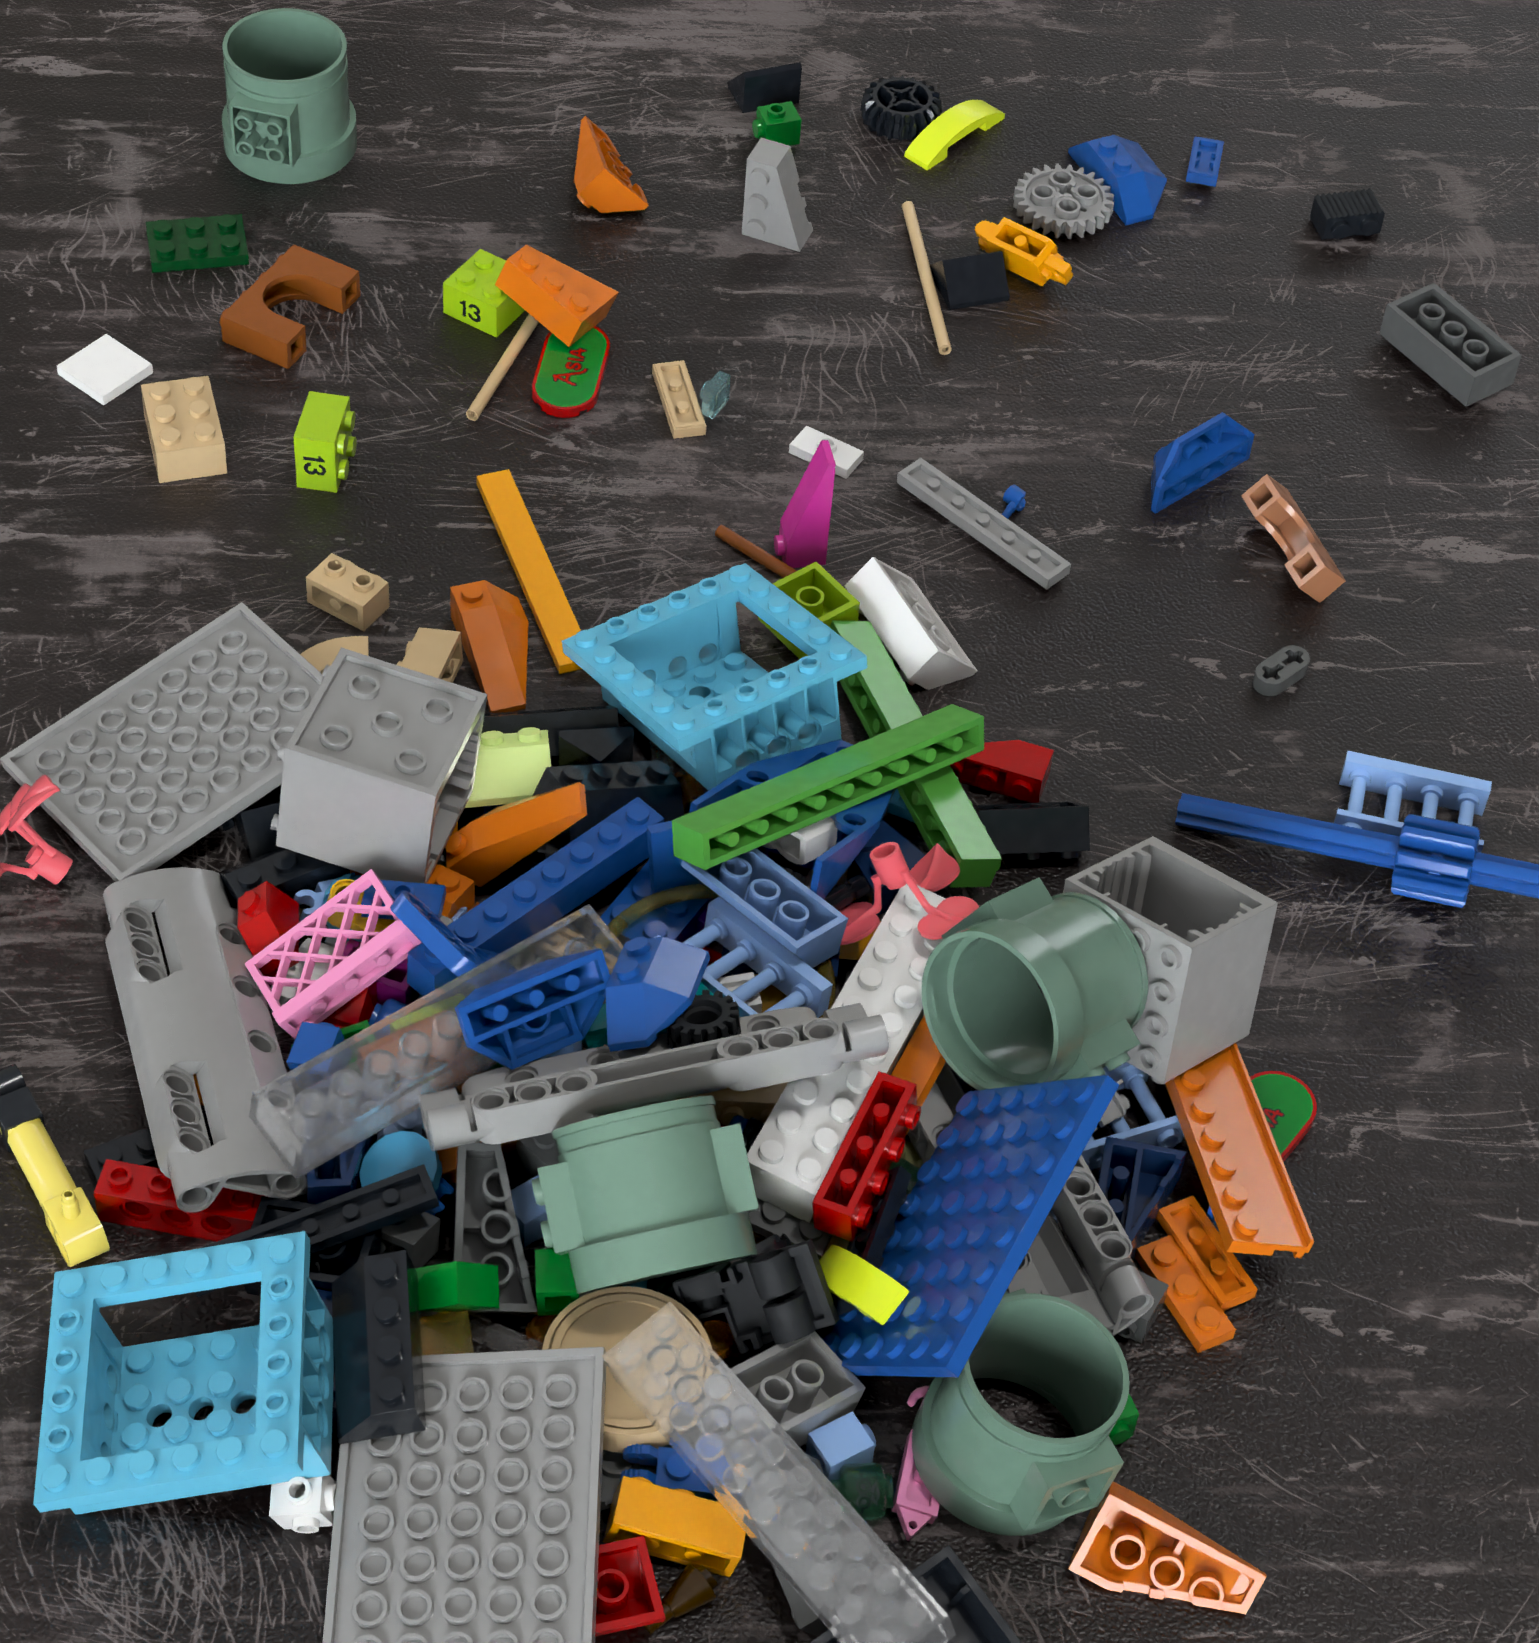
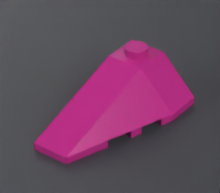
[774,440,836,568]

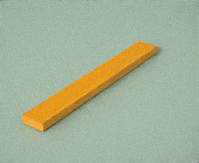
[476,469,582,674]

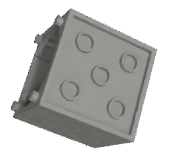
[270,647,487,884]
[1044,836,1278,1084]

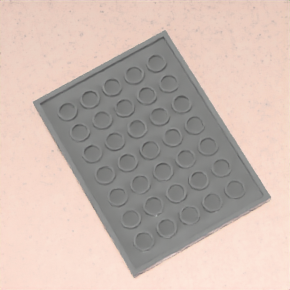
[0,602,323,882]
[322,1347,607,1643]

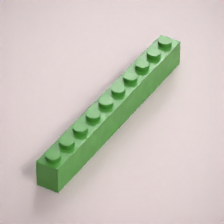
[830,620,1002,887]
[672,704,984,870]

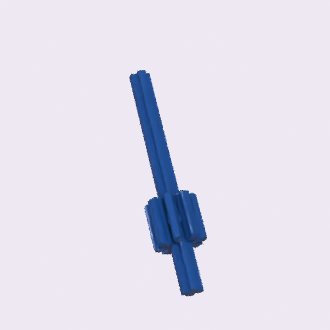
[1175,793,1539,908]

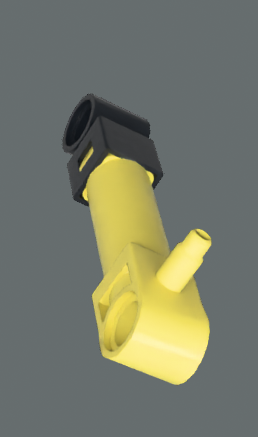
[0,1064,110,1267]

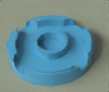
[359,1131,443,1191]

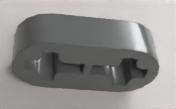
[1252,645,1310,696]

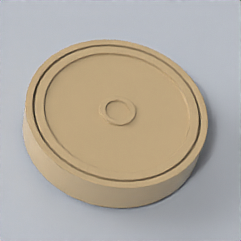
[542,1286,714,1453]

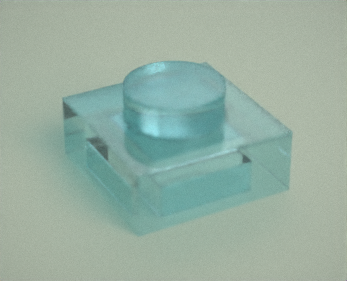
[700,370,731,419]

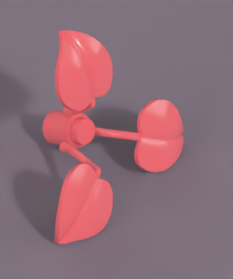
[0,775,73,885]
[840,842,979,945]

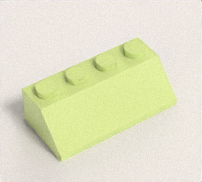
[465,727,551,808]

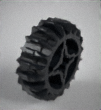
[860,75,942,143]

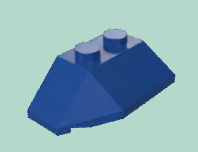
[1068,135,1167,225]
[1151,412,1255,514]
[605,936,710,1052]
[455,948,610,1070]

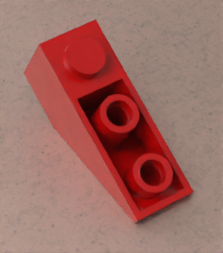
[950,740,1054,803]

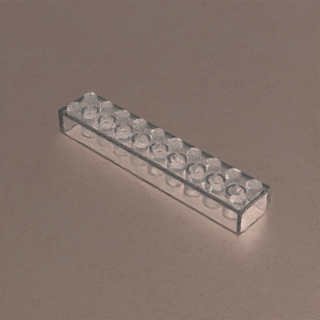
[249,904,623,1179]
[602,1302,956,1643]

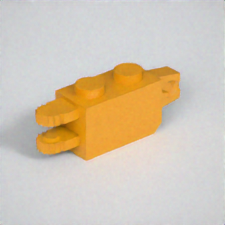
[975,217,1073,287]

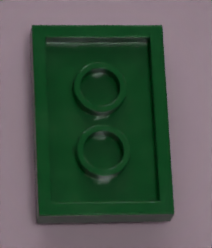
[146,214,249,273]

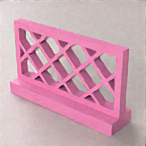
[244,869,422,1039]

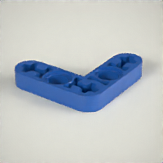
[390,891,518,985]

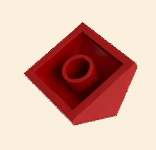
[595,1535,666,1637]

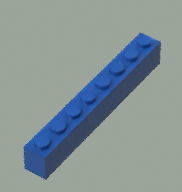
[407,797,665,1001]

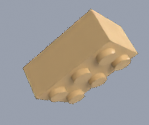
[141,376,227,483]

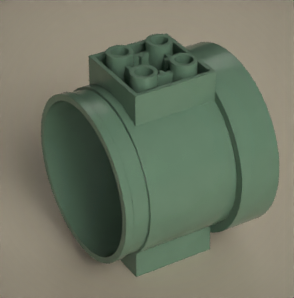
[222,8,357,184]
[922,877,1148,1090]
[532,1095,759,1294]
[912,1288,1130,1536]

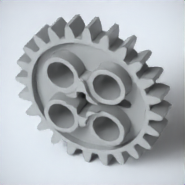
[1013,163,1114,239]

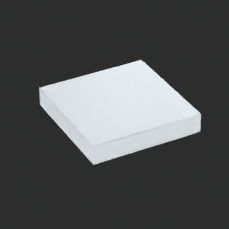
[57,334,153,405]

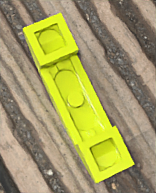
[904,99,1005,171]
[819,1245,910,1326]

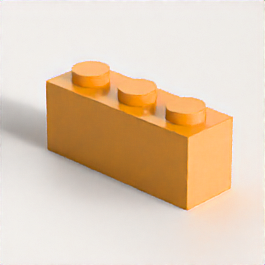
[603,1476,750,1578]

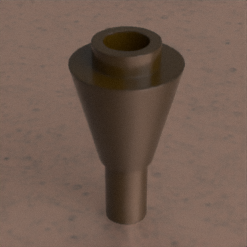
[644,1563,718,1634]

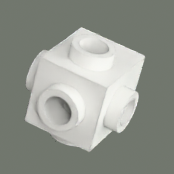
[269,1475,337,1533]

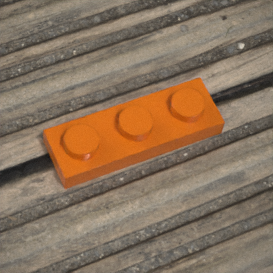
[1156,1195,1258,1311]
[1135,1235,1236,1353]

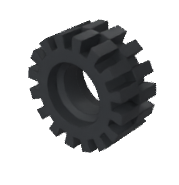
[666,990,741,1049]

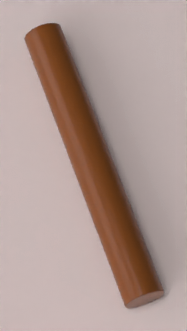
[715,525,797,578]

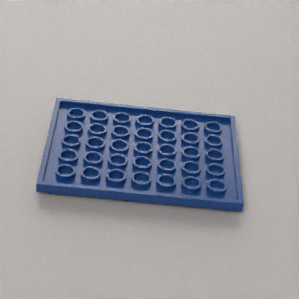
[822,1075,1119,1377]

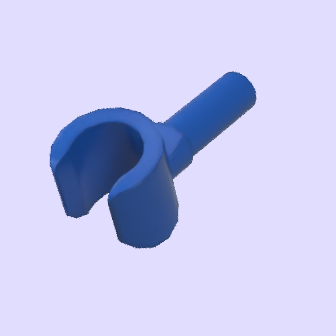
[1002,485,1026,519]

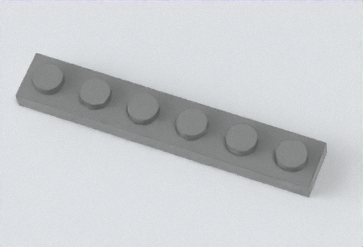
[897,458,1071,590]

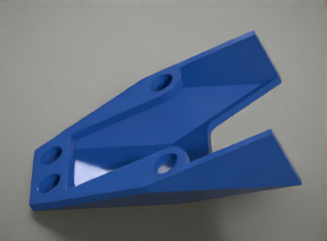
[689,739,896,899]

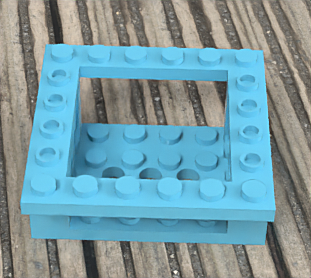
[562,563,867,791]
[33,1231,334,1515]

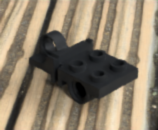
[672,1239,840,1354]

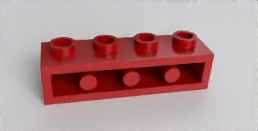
[812,1071,921,1242]

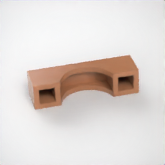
[1241,474,1346,603]

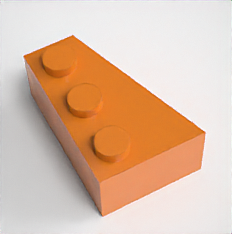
[495,245,619,347]

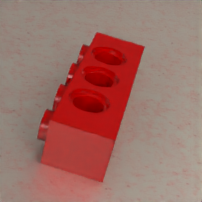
[94,1159,268,1242]

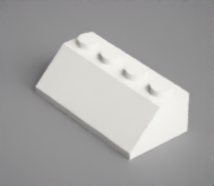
[845,557,977,690]

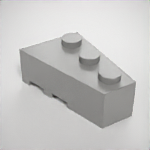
[742,138,813,252]

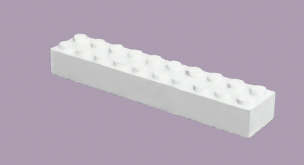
[747,884,946,1223]

